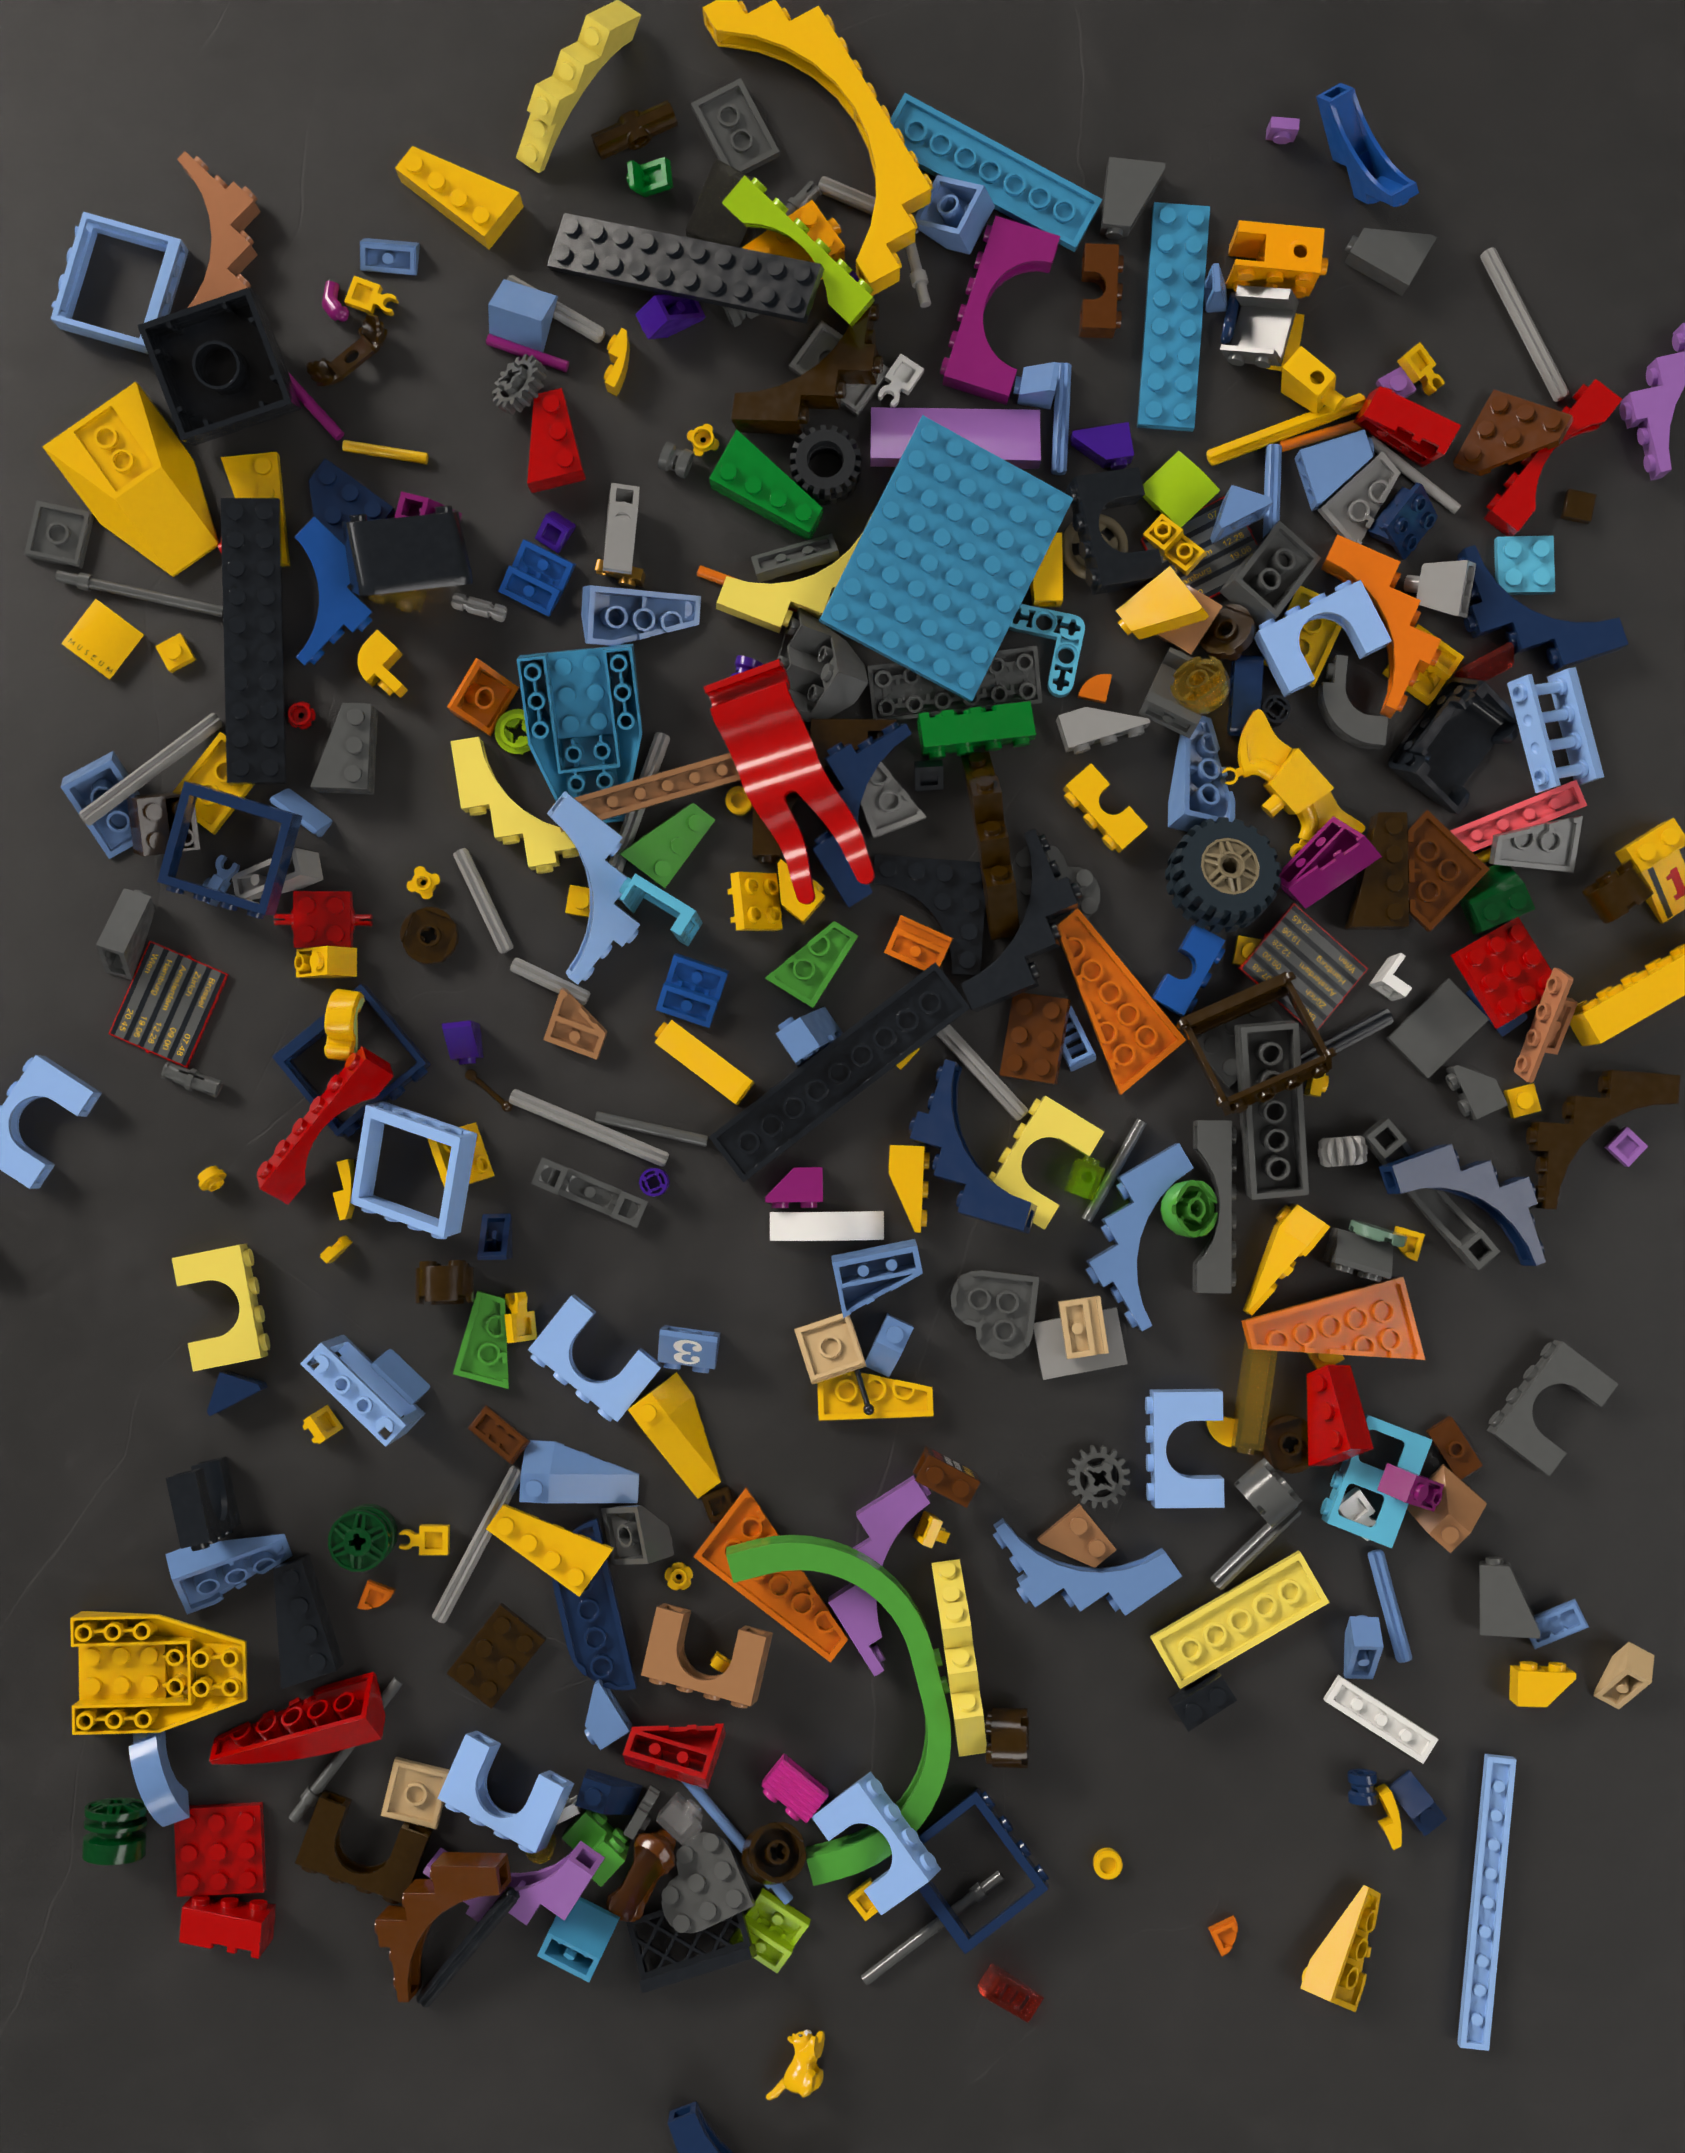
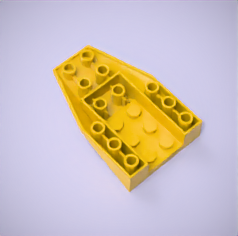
[42,382,219,578]
[70,1611,248,1735]

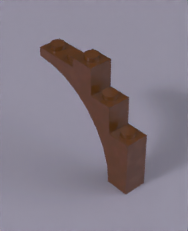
[375,1852,512,2003]

